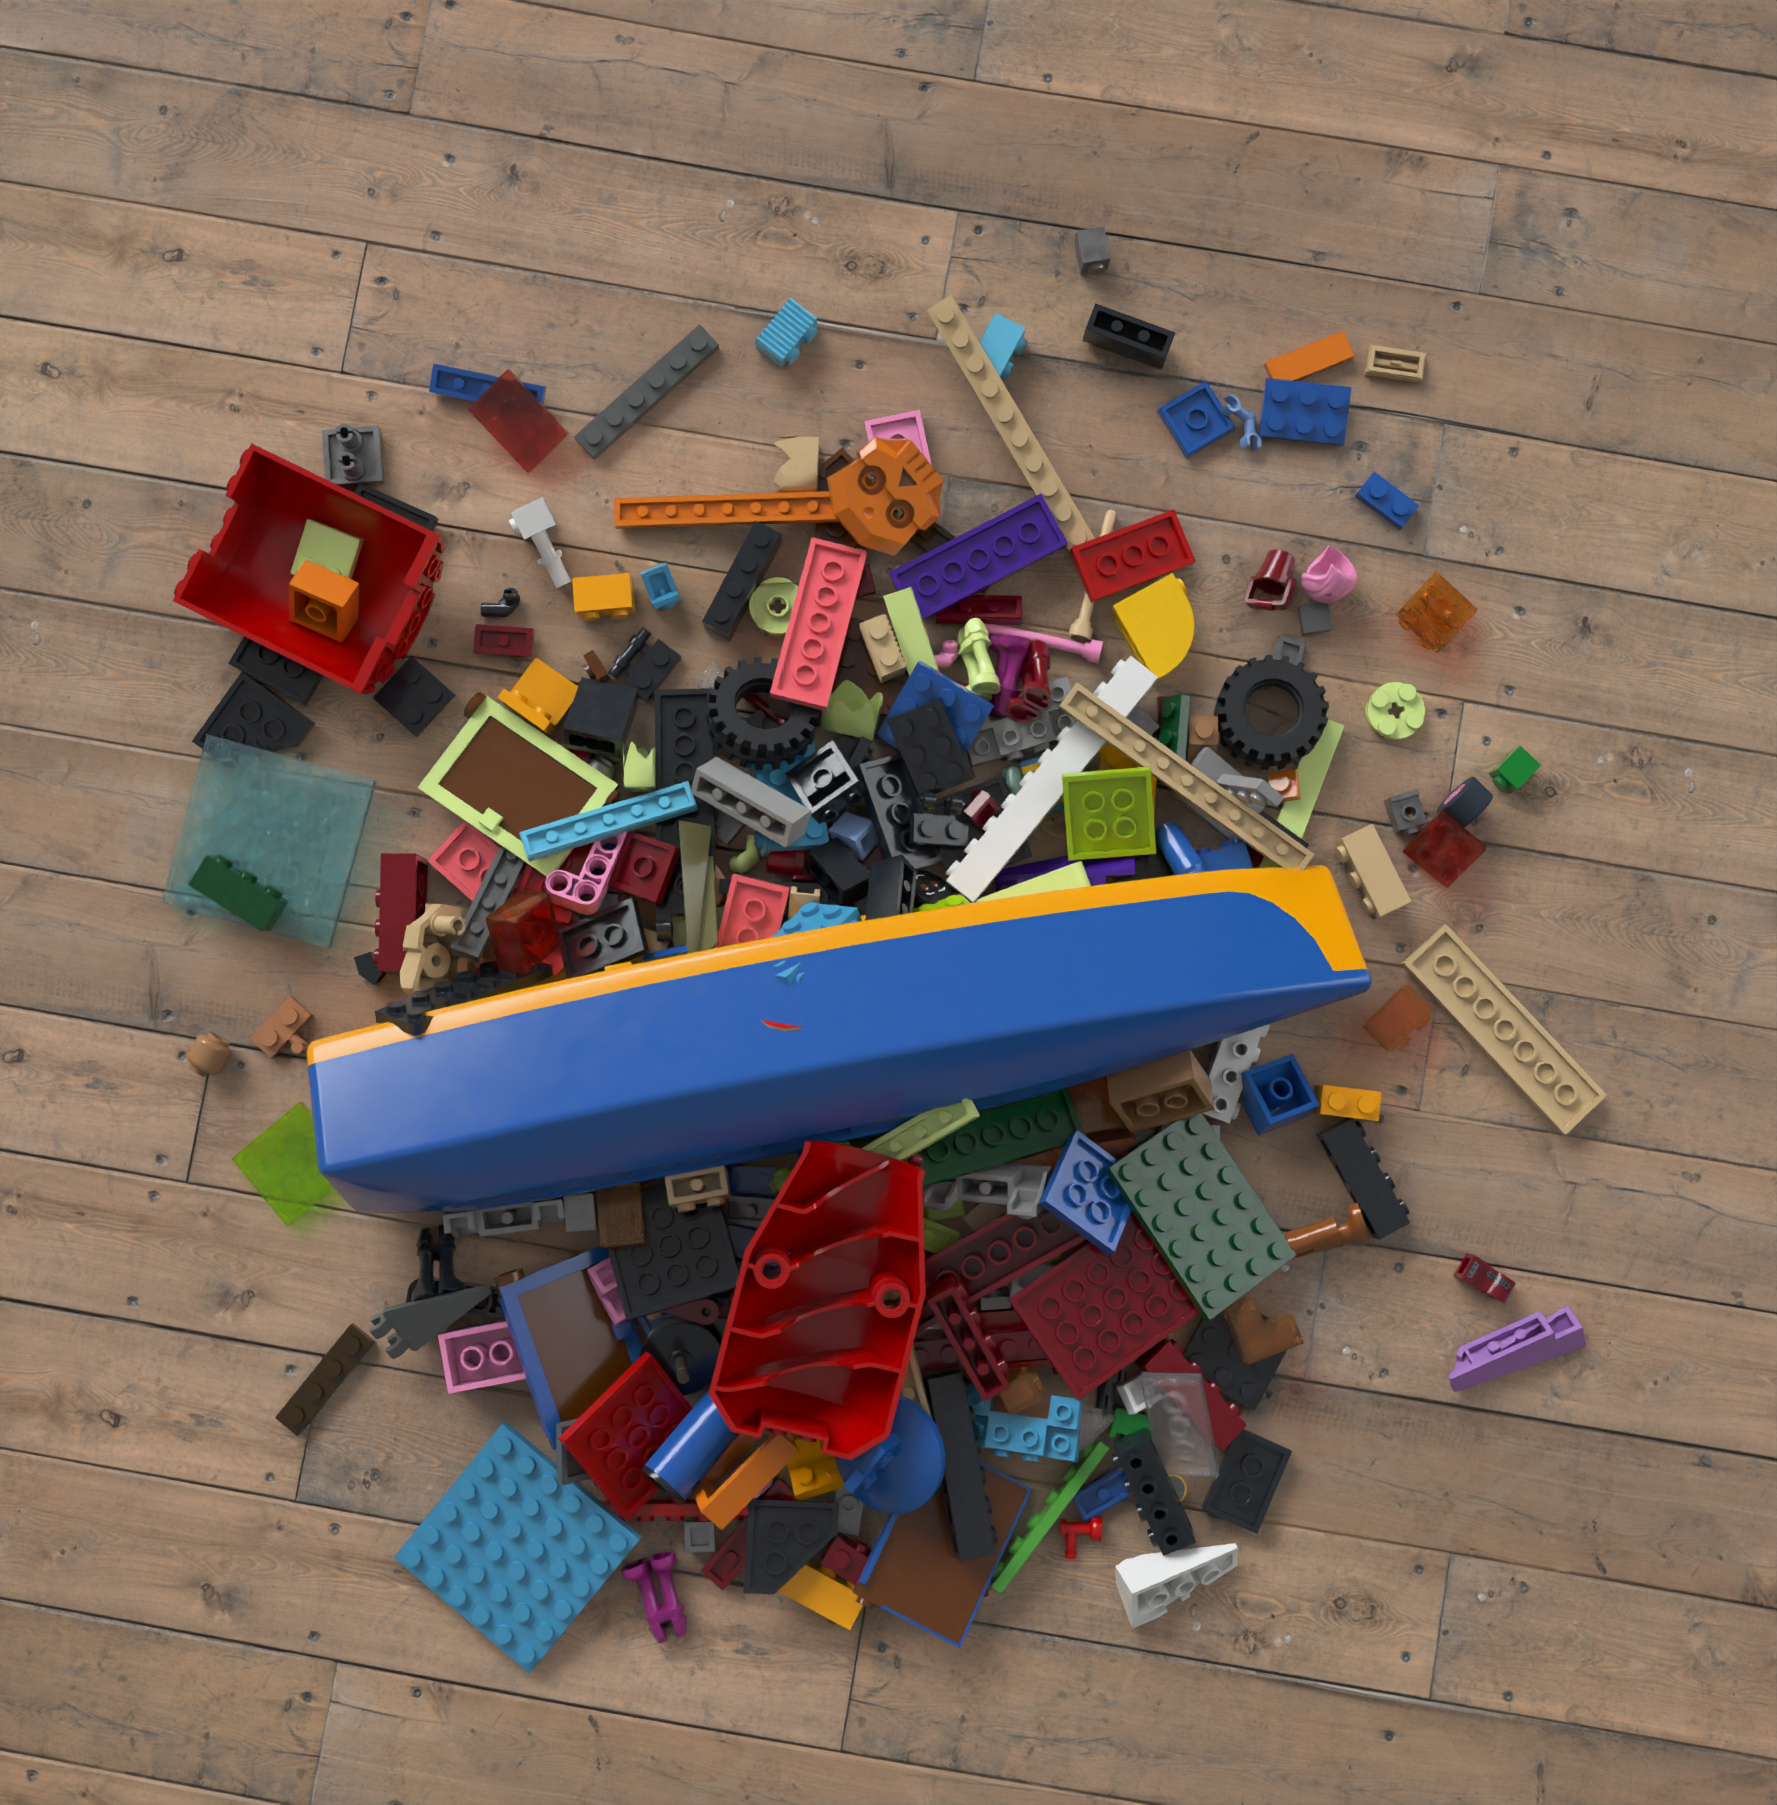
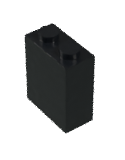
[563,677,638,759]

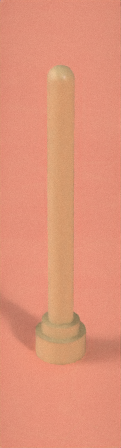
[1068,510,1117,642]

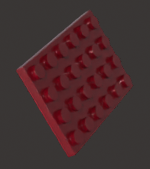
[1008,1211,1199,1401]

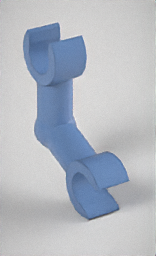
[1220,394,1262,451]

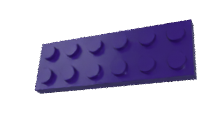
[889,494,1068,621]

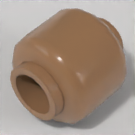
[186,1032,232,1077]

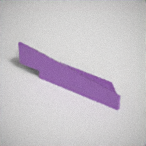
[1448,1306,1586,1392]

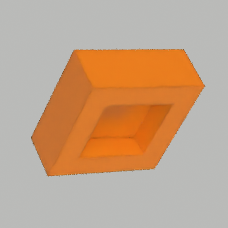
[1268,769,1301,802]

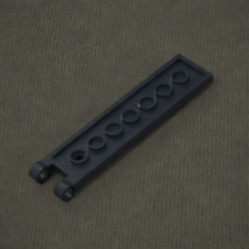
[655,688,716,942]

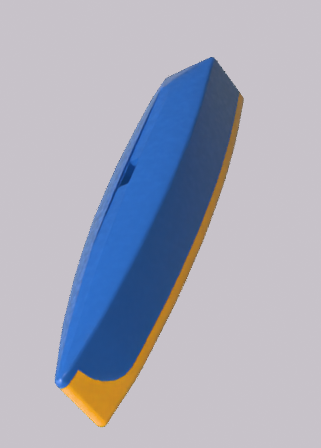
[307,865,1372,1214]

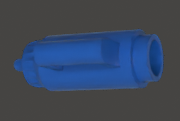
[1155,822,1205,875]

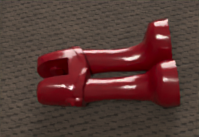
[1006,640,1052,722]

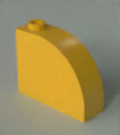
[1110,573,1194,683]

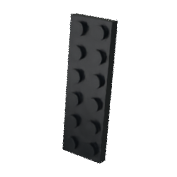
[375,952,553,1036]

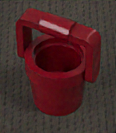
[1244,549,1296,611]
[766,850,817,883]

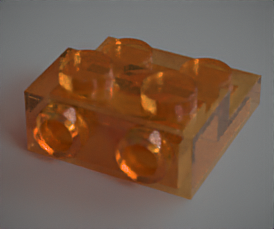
[1395,571,1478,653]

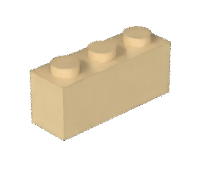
[1336,824,1412,919]

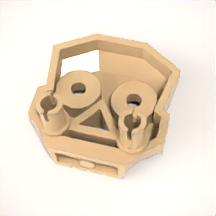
[400,904,511,997]

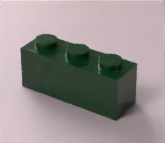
[188,853,289,931]

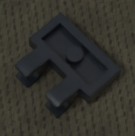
[910,793,968,848]

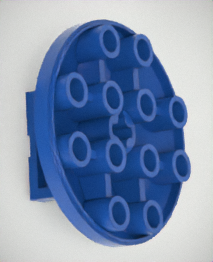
[835,1395,946,1514]

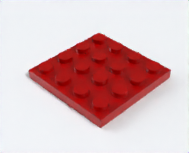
[558,1352,693,1521]

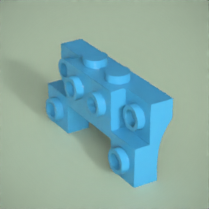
[966,1383,1084,1463]

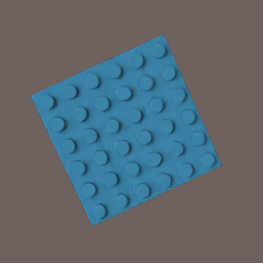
[394,1421,642,1674]

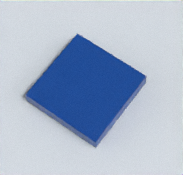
[1157,381,1236,459]

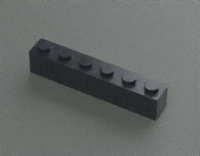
[922,1370,998,1562]

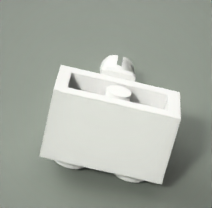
[509,497,571,588]

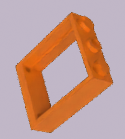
[692,1427,800,1530]

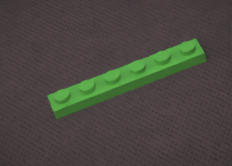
[991,1437,1109,1593]

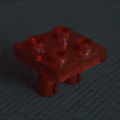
[1403,809,1487,888]

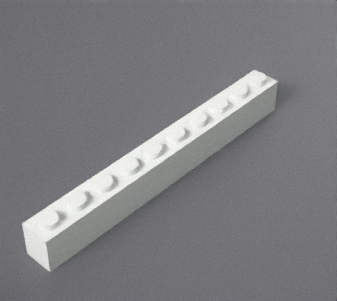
[945,656,1158,903]

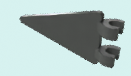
[370,1285,492,1359]

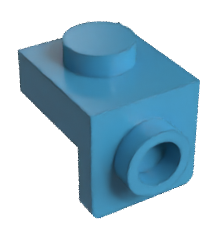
[640,562,681,610]

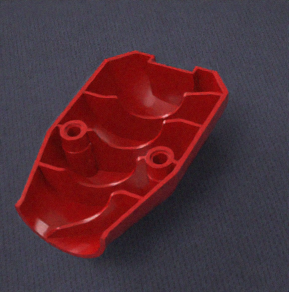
[708,1140,926,1460]

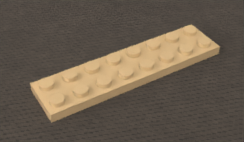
[1401,924,1607,1135]

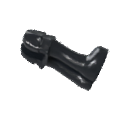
[411,1224,467,1301]

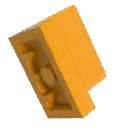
[497,658,578,736]
[787,1434,844,1501]

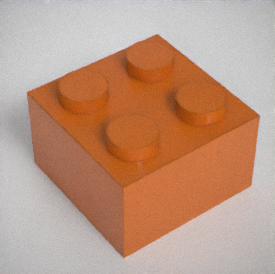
[289,560,359,643]

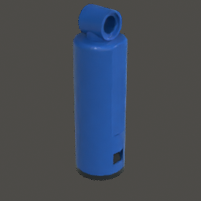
[640,1388,739,1506]

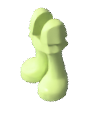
[957,618,1001,701]

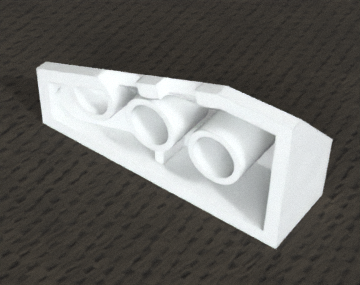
[1115,1543,1238,1628]

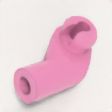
[934,640,959,669]

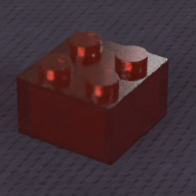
[485,889,562,974]

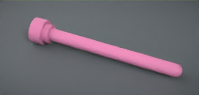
[984,624,1103,664]

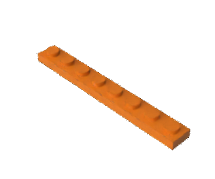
[614,491,839,529]

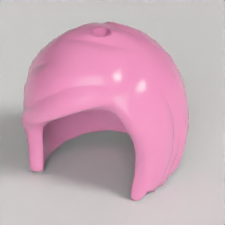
[1301,545,1358,604]

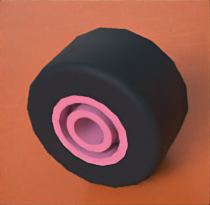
[1437,777,1493,832]

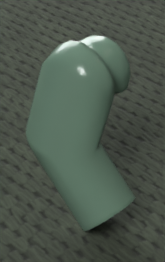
[1001,765,1023,796]

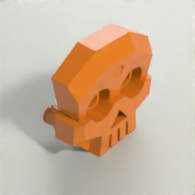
[827,437,944,556]

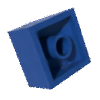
[1242,1053,1320,1136]

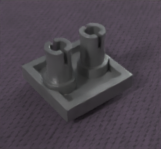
[322,424,385,487]

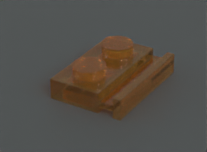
[596,1183,645,1249]

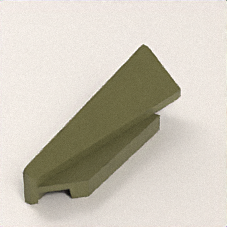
[679,821,718,954]

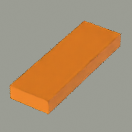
[1264,331,1354,381]

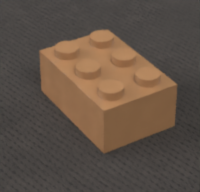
[1107,1049,1215,1133]

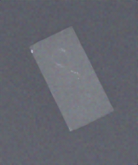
[1140,1372,1220,1477]

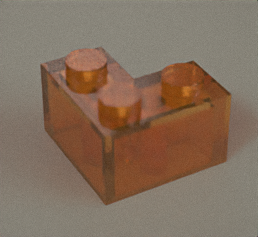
[1223,1295,1304,1365]

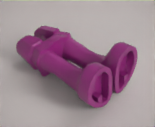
[988,635,1029,717]
[621,1551,687,1643]

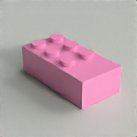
[438,1319,526,1394]

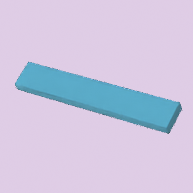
[519,781,697,862]

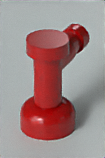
[1059,1517,1102,1559]

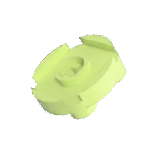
[749,577,798,636]
[1365,682,1425,740]

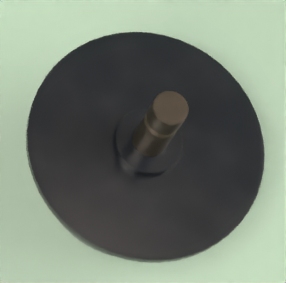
[639,1317,720,1396]

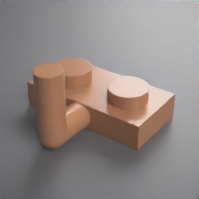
[250,996,313,1058]

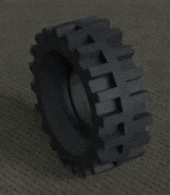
[1214,655,1329,770]
[706,657,819,771]

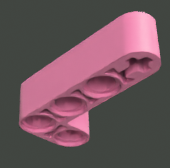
[545,830,633,915]

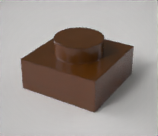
[583,650,611,682]

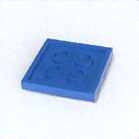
[876,661,995,754]
[1039,1130,1131,1255]

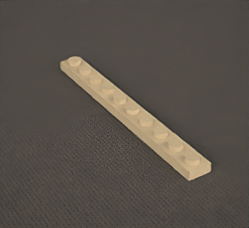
[927,295,1095,552]
[1059,682,1315,871]

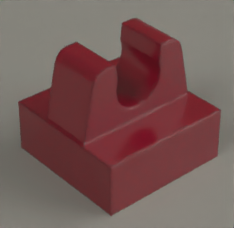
[962,790,1001,830]

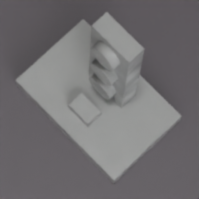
[1170,747,1284,842]

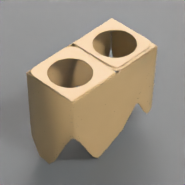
[774,436,819,493]

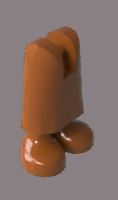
[1284,1203,1370,1258]

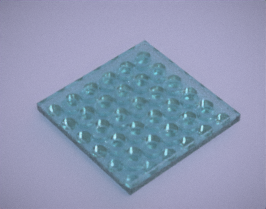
[161,734,377,948]

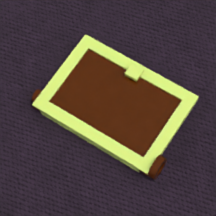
[417,692,620,877]

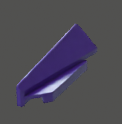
[995,855,1136,892]

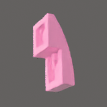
[587,1257,626,1326]

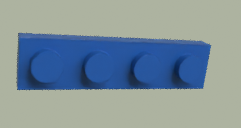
[429,363,546,415]

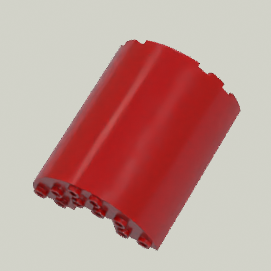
[173,443,445,695]

